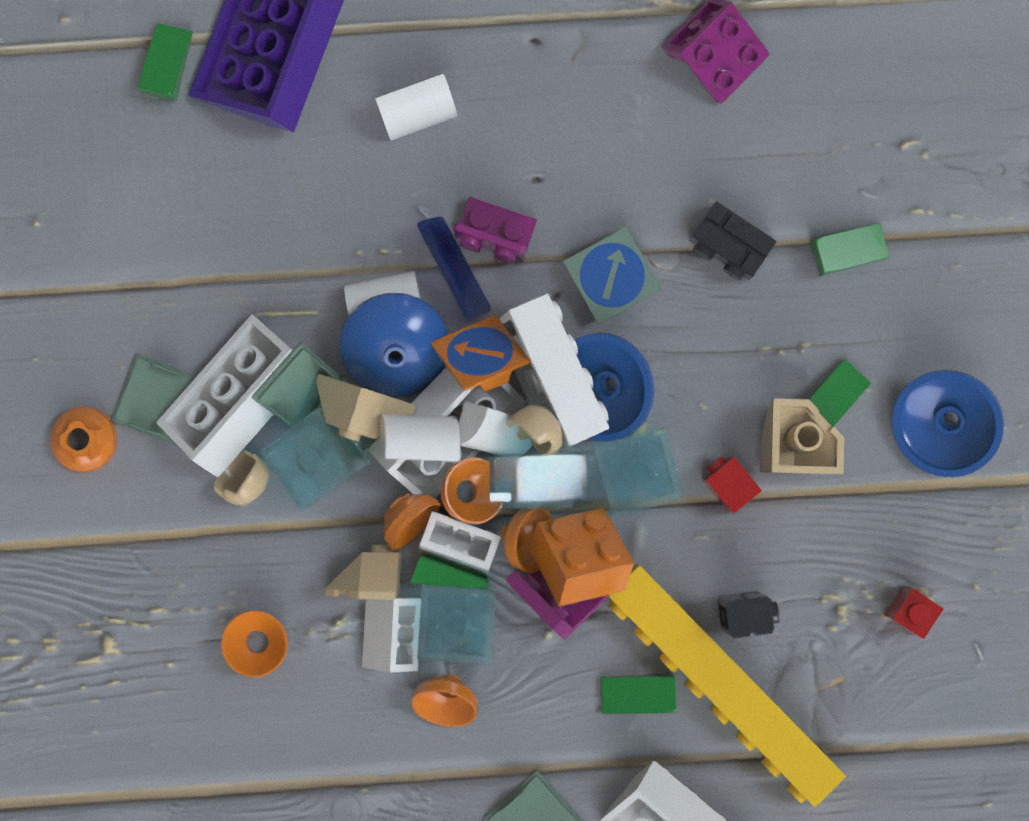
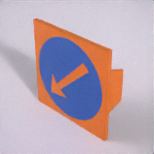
[431,315,530,392]

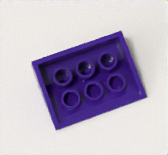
[188,0,344,133]

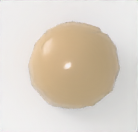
[506,405,563,458]
[214,450,269,505]

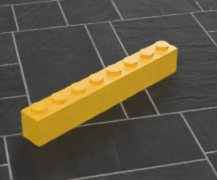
[607,564,847,807]

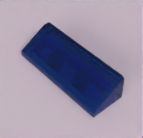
[417,216,491,322]

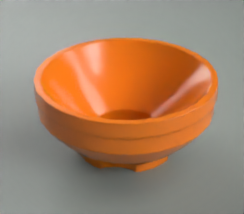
[50,407,117,472]
[440,457,505,524]
[383,493,441,551]
[501,506,552,573]
[221,610,289,678]
[411,674,478,727]

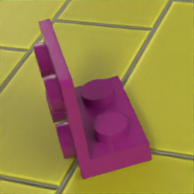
[661,0,769,104]
[453,196,537,265]
[505,570,610,640]

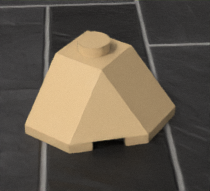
[316,374,416,442]
[760,398,844,474]
[325,544,401,600]

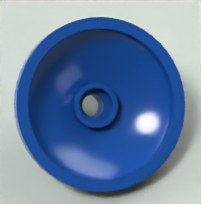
[340,293,448,397]
[575,332,654,442]
[892,370,1004,477]

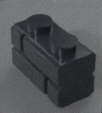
[689,201,777,281]
[717,591,780,638]

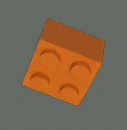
[530,508,634,606]

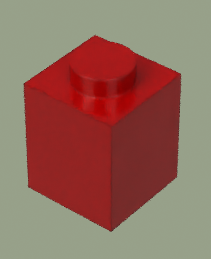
[702,456,762,514]
[884,585,944,639]

